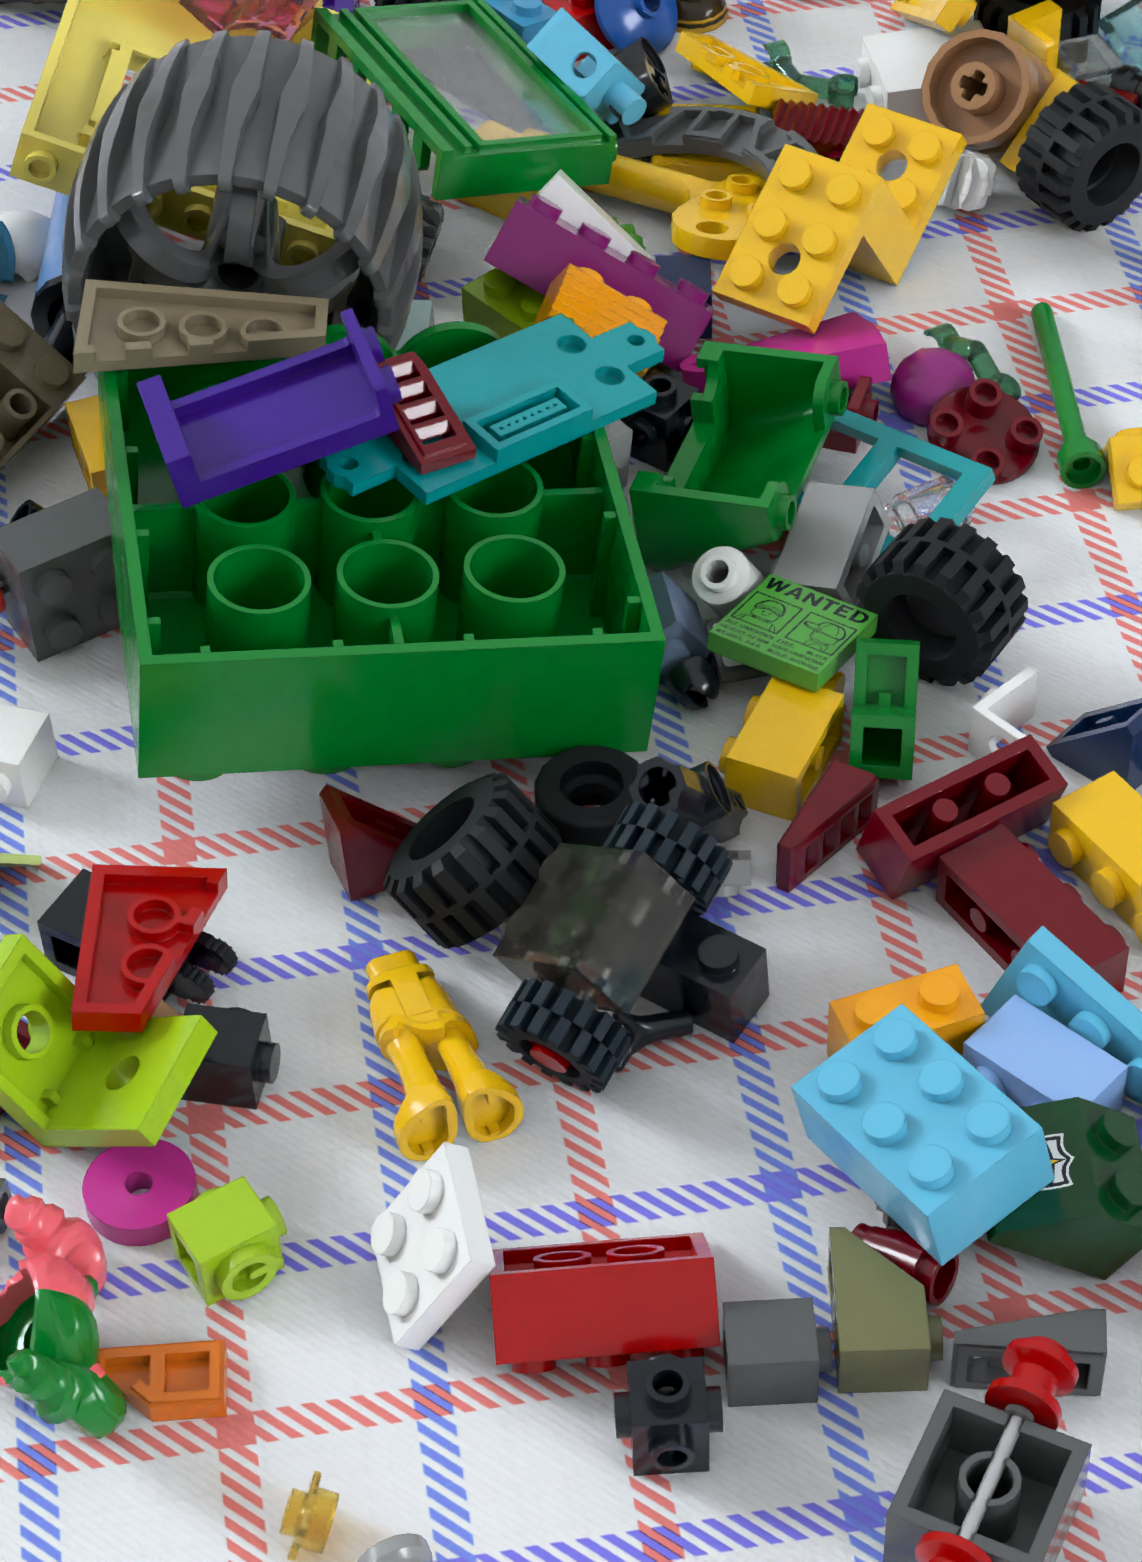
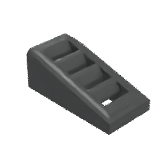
[950,1309,1107,1397]

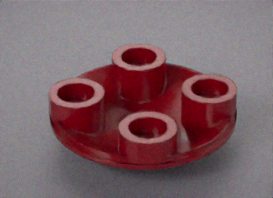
[927,378,1044,485]

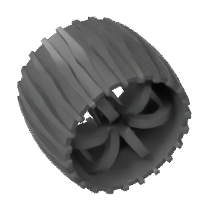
[62,30,423,380]

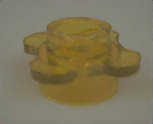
[279,1470,339,1562]

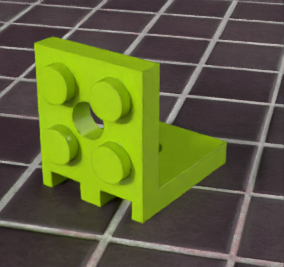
[0,934,218,1147]

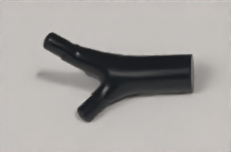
[612,1008,693,1072]

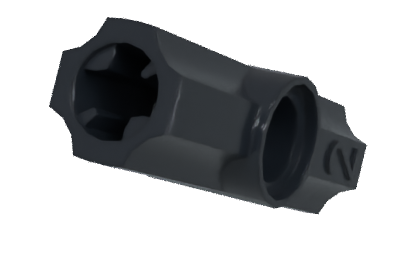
[628,756,748,843]

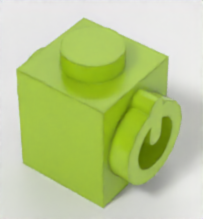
[166,1176,287,1306]

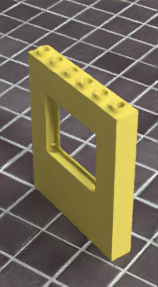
[9,0,371,266]

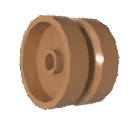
[921,28,1054,160]

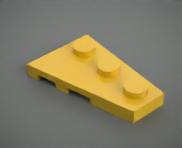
[675,31,819,113]

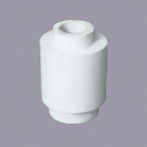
[692,546,765,617]

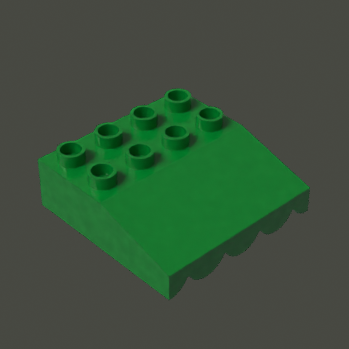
[98,318,666,781]

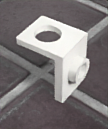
[968,666,1039,759]

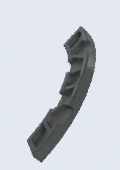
[603,106,817,181]

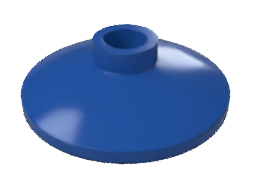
[594,0,678,54]

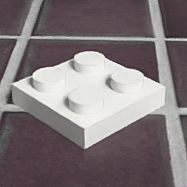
[371,1142,496,1351]

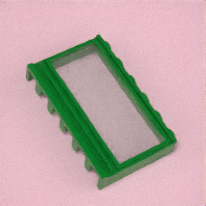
[311,0,618,201]

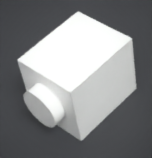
[0,703,58,809]

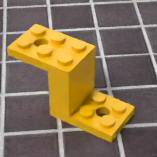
[712,103,967,334]

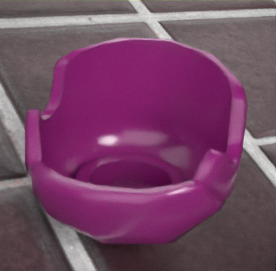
[890,347,975,425]

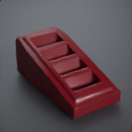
[377,352,476,475]
[776,760,879,893]

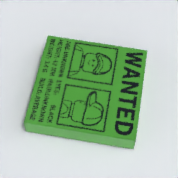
[707,574,878,693]

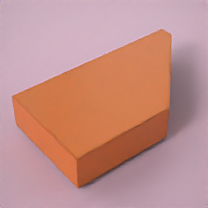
[97,1339,228,1422]

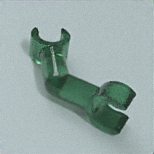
[763,40,858,110]
[923,323,1021,400]

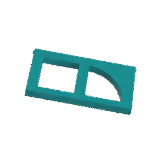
[797,409,996,556]

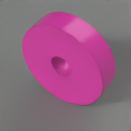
[82,1139,199,1246]

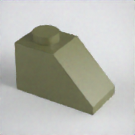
[827,1227,943,1393]

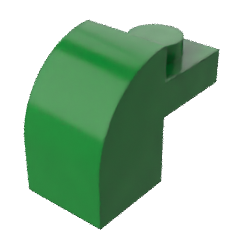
[849,637,920,780]

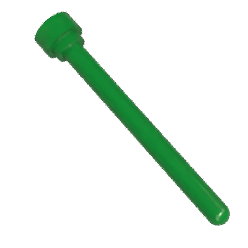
[1031,302,1107,489]

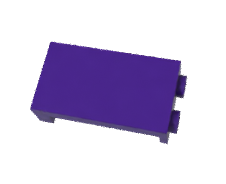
[136,308,403,508]

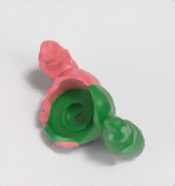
[0,1194,127,1439]

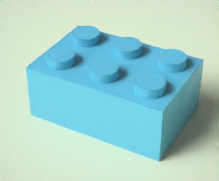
[791,1004,1055,1266]

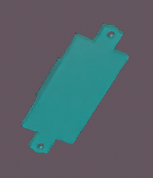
[318,313,665,505]

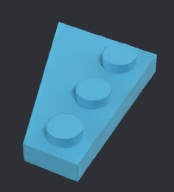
[981,925,1142,1104]

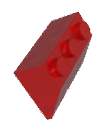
[489,1232,721,1374]

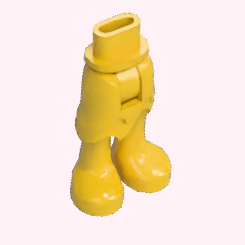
[365,950,524,1161]

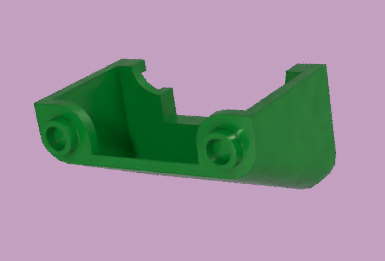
[629,341,849,571]

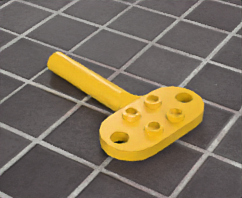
[521,131,766,261]

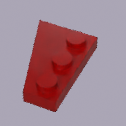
[71,864,228,1033]

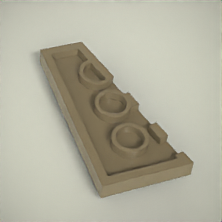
[73,279,329,374]

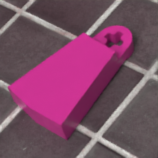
[679,311,892,393]

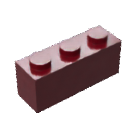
[856,734,1068,900]
[935,824,1129,993]

